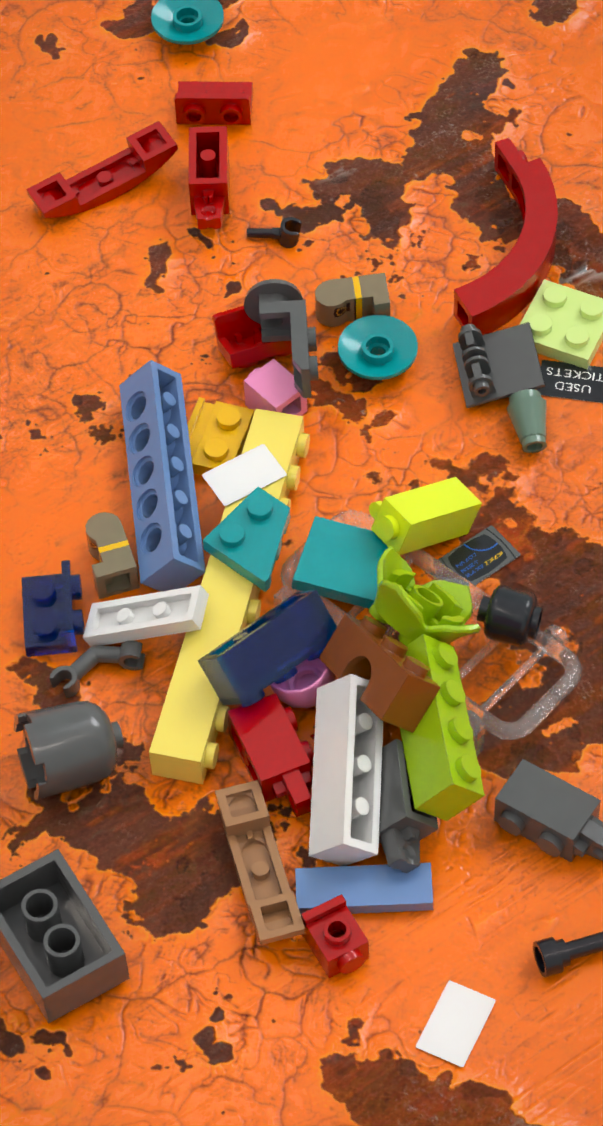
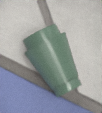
[507,389,547,453]

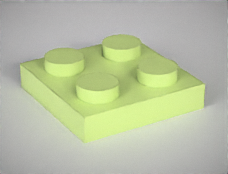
[520,279,603,369]

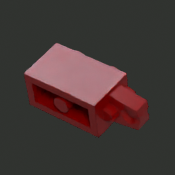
[188,126,230,229]
[227,693,314,817]

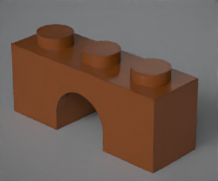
[319,614,441,733]

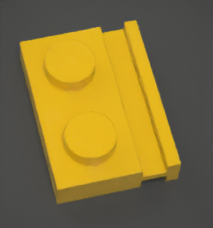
[188,397,255,475]

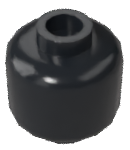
[477,585,543,647]

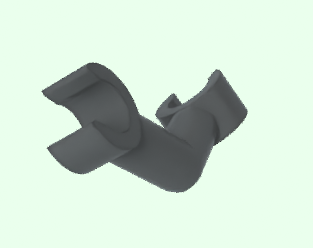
[50,641,145,698]

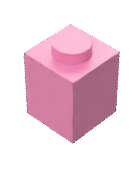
[244,359,307,416]

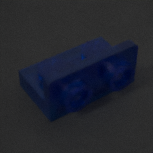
[22,560,84,657]

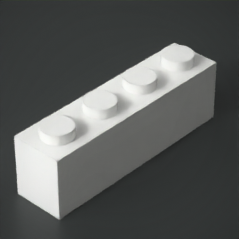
[309,674,383,866]

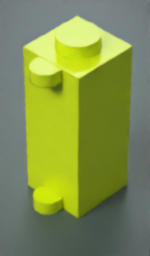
[369,477,482,555]

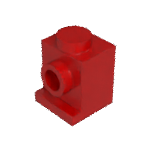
[301,894,369,978]

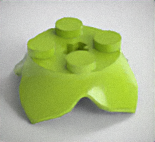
[369,546,480,646]

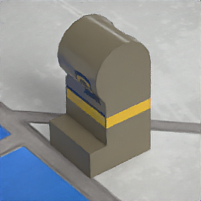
[315,273,390,327]
[85,512,140,599]

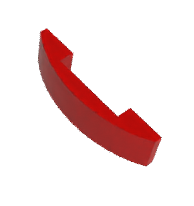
[26,121,178,219]

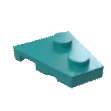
[203,487,291,592]

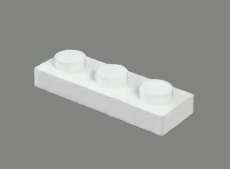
[83,585,209,647]

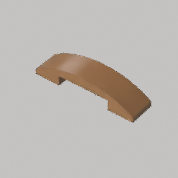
[215,780,306,945]

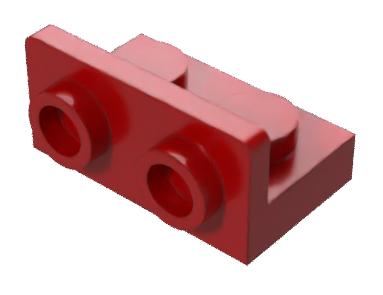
[174,81,253,125]

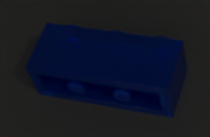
[197,590,337,708]

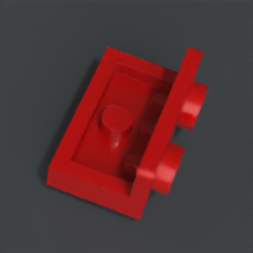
[212,305,292,369]

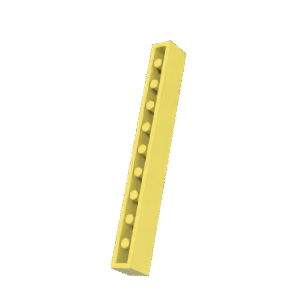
[149,408,310,784]

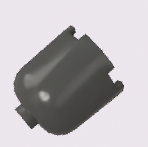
[14,701,124,800]

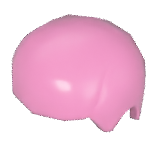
[270,648,336,708]

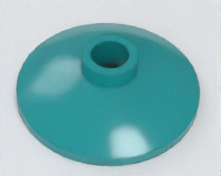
[151,0,224,45]
[338,315,418,380]

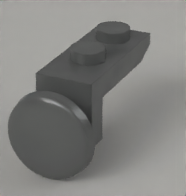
[244,279,319,398]

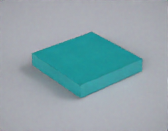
[292,516,388,609]

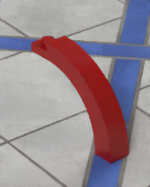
[453,137,558,335]

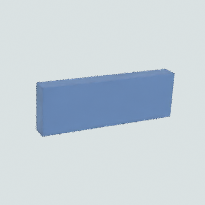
[295,863,433,914]

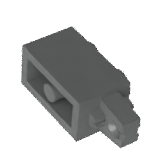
[379,739,438,873]
[494,759,603,862]

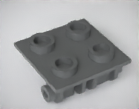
[453,322,545,408]

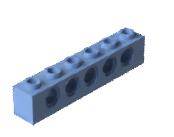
[119,360,205,592]

